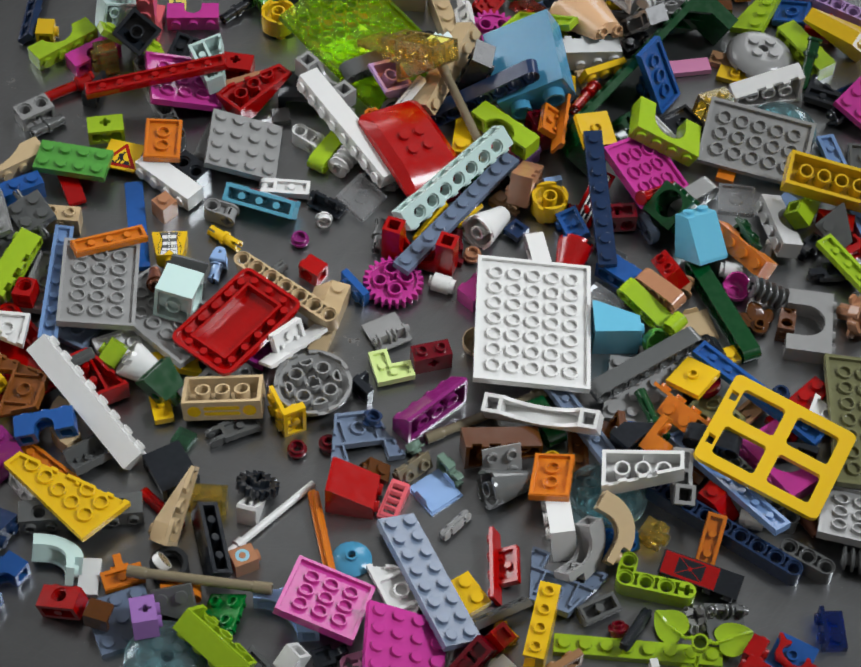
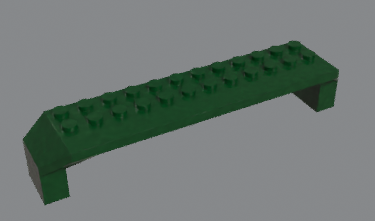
[561,0,738,177]

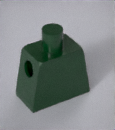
[135,356,184,407]

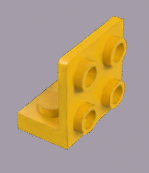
[267,385,307,438]

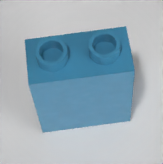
[483,9,576,120]

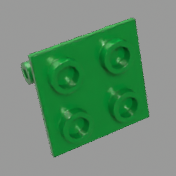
[206,594,247,635]

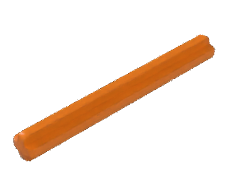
[307,489,336,570]

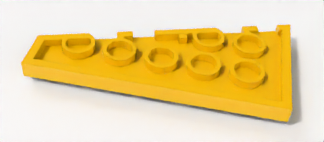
[4,451,131,542]

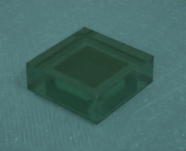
[170,426,198,452]

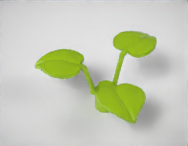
[654,609,754,667]

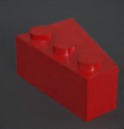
[70,347,130,405]

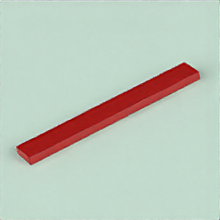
[84,53,228,100]

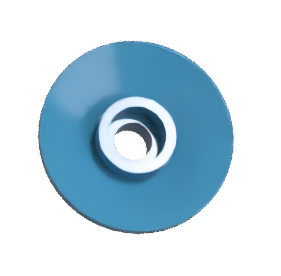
[332,541,372,578]

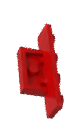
[487,526,521,607]

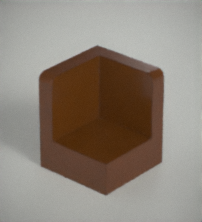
[82,598,114,632]

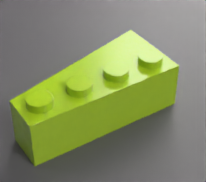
[0,227,43,305]
[172,604,258,667]

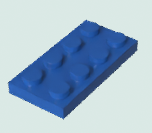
[635,36,681,114]

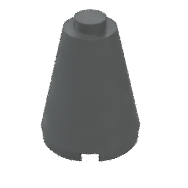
[476,469,531,510]

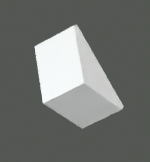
[236,497,266,527]

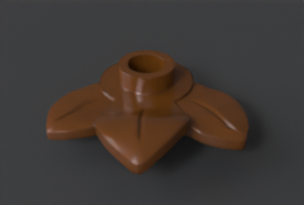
[739,301,774,336]

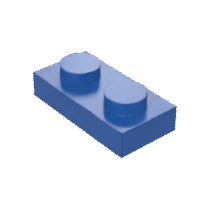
[340,268,370,307]

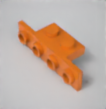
[538,93,571,154]
[653,381,712,433]

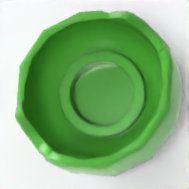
[641,328,669,351]

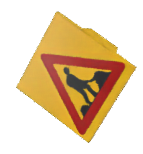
[107,139,144,173]

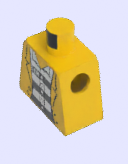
[152,231,188,269]

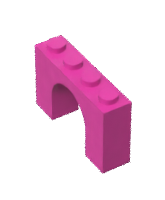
[739,419,819,500]

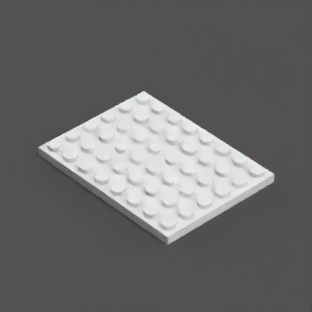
[472,254,591,394]

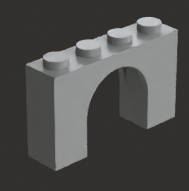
[783,288,837,365]

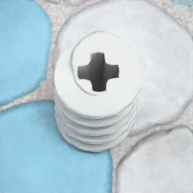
[328,144,357,178]

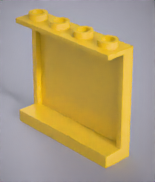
[522,580,561,667]

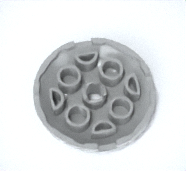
[726,31,794,78]
[274,350,352,417]

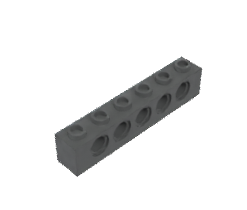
[18,491,144,534]

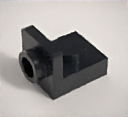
[352,370,374,405]

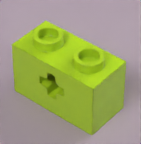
[86,114,125,145]

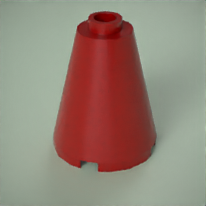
[555,233,594,265]

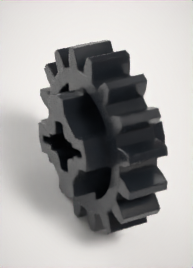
[235,470,280,501]

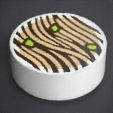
[152,551,172,571]

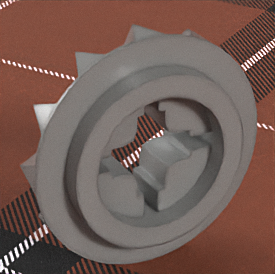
[680,603,707,635]

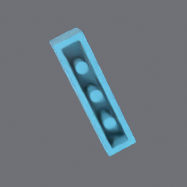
[222,182,301,219]

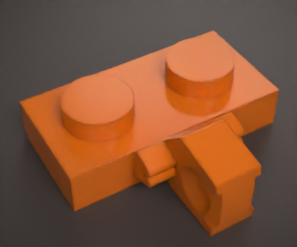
[100,553,146,594]

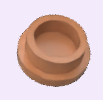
[463,246,482,264]

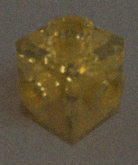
[639,516,671,552]

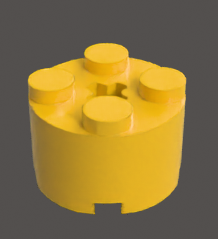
[261,0,296,40]
[530,181,569,224]

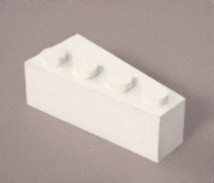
[563,35,623,71]
[727,62,805,108]
[601,449,685,494]
[540,499,577,562]

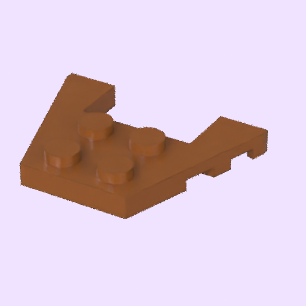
[0,354,50,418]

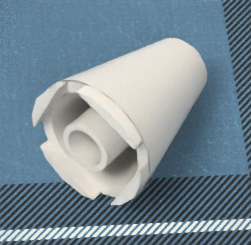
[462,206,510,250]
[116,340,159,381]

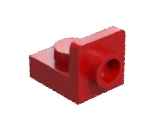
[845,233,861,260]

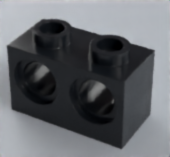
[170,150,212,187]

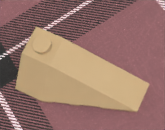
[307,280,351,352]
[148,465,200,546]

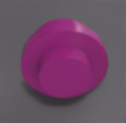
[291,230,309,248]

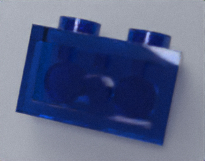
[814,606,848,652]

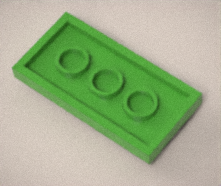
[32,139,114,182]

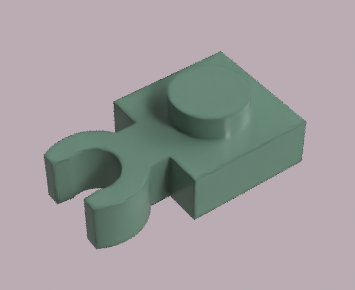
[436,452,464,488]

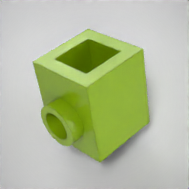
[98,336,129,369]

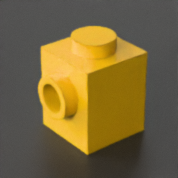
[35,18,59,42]

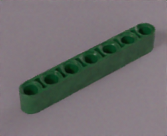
[684,262,762,363]

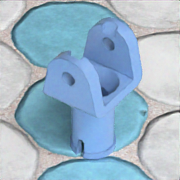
[207,246,228,284]

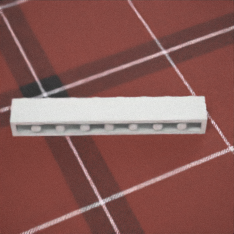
[296,67,396,188]
[26,334,147,470]

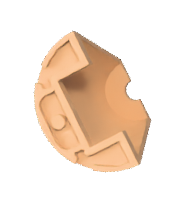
[549,0,623,40]

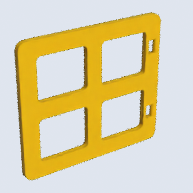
[693,375,856,521]

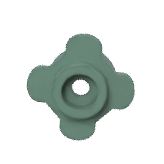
[405,439,425,455]

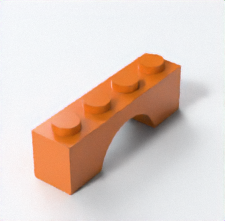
[719,220,778,280]

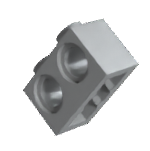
[13,93,56,132]

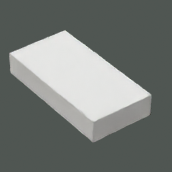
[77,558,102,598]

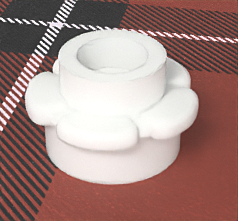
[315,211,333,228]

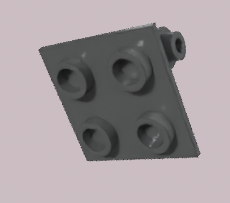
[703,603,749,641]

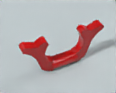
[774,632,818,667]

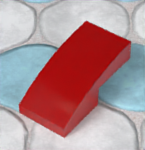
[57,175,87,206]

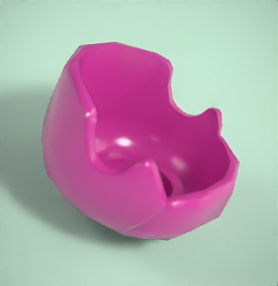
[722,271,750,302]

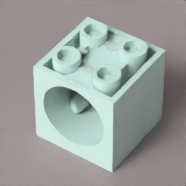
[95,0,137,37]
[153,263,204,324]

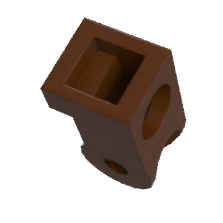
[774,307,797,342]

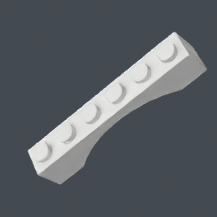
[481,392,604,436]

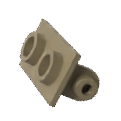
[392,451,433,484]

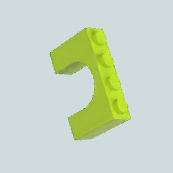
[628,96,702,167]

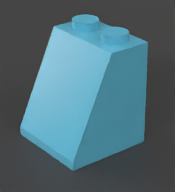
[675,205,728,266]
[591,300,645,354]

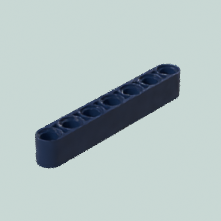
[430,59,540,126]

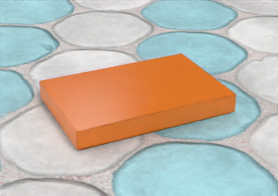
[143,118,183,163]
[528,453,575,502]

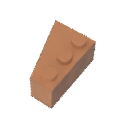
[505,160,544,209]

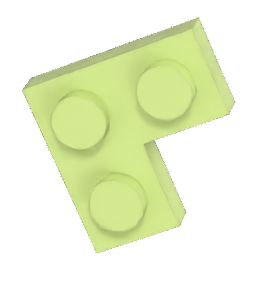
[368,348,416,387]

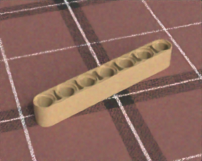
[234,251,340,331]

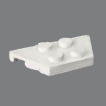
[366,564,422,614]

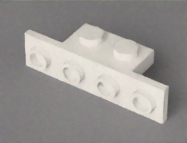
[258,317,328,369]

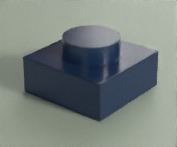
[503,218,529,243]

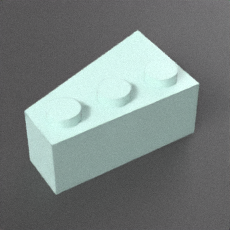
[188,33,226,95]

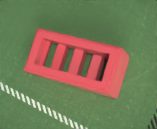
[376,478,410,519]

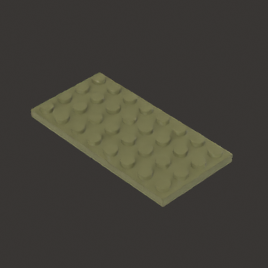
[823,353,861,489]

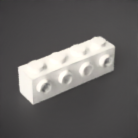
[135,156,204,211]

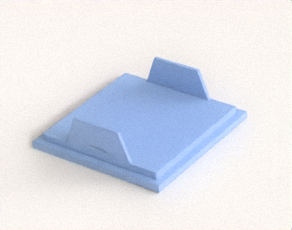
[410,468,463,517]

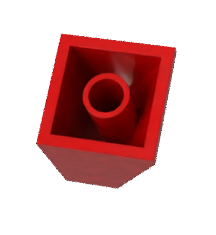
[325,457,384,520]

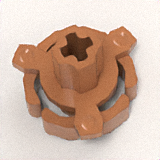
[836,294,861,339]

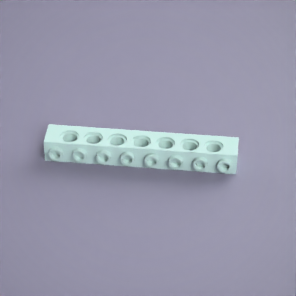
[391,126,514,231]

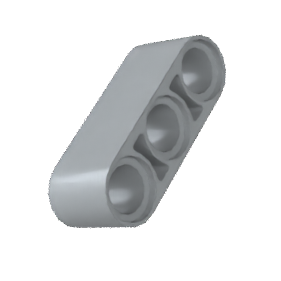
[670,176,719,213]

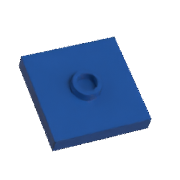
[772,0,812,28]
[765,631,820,667]

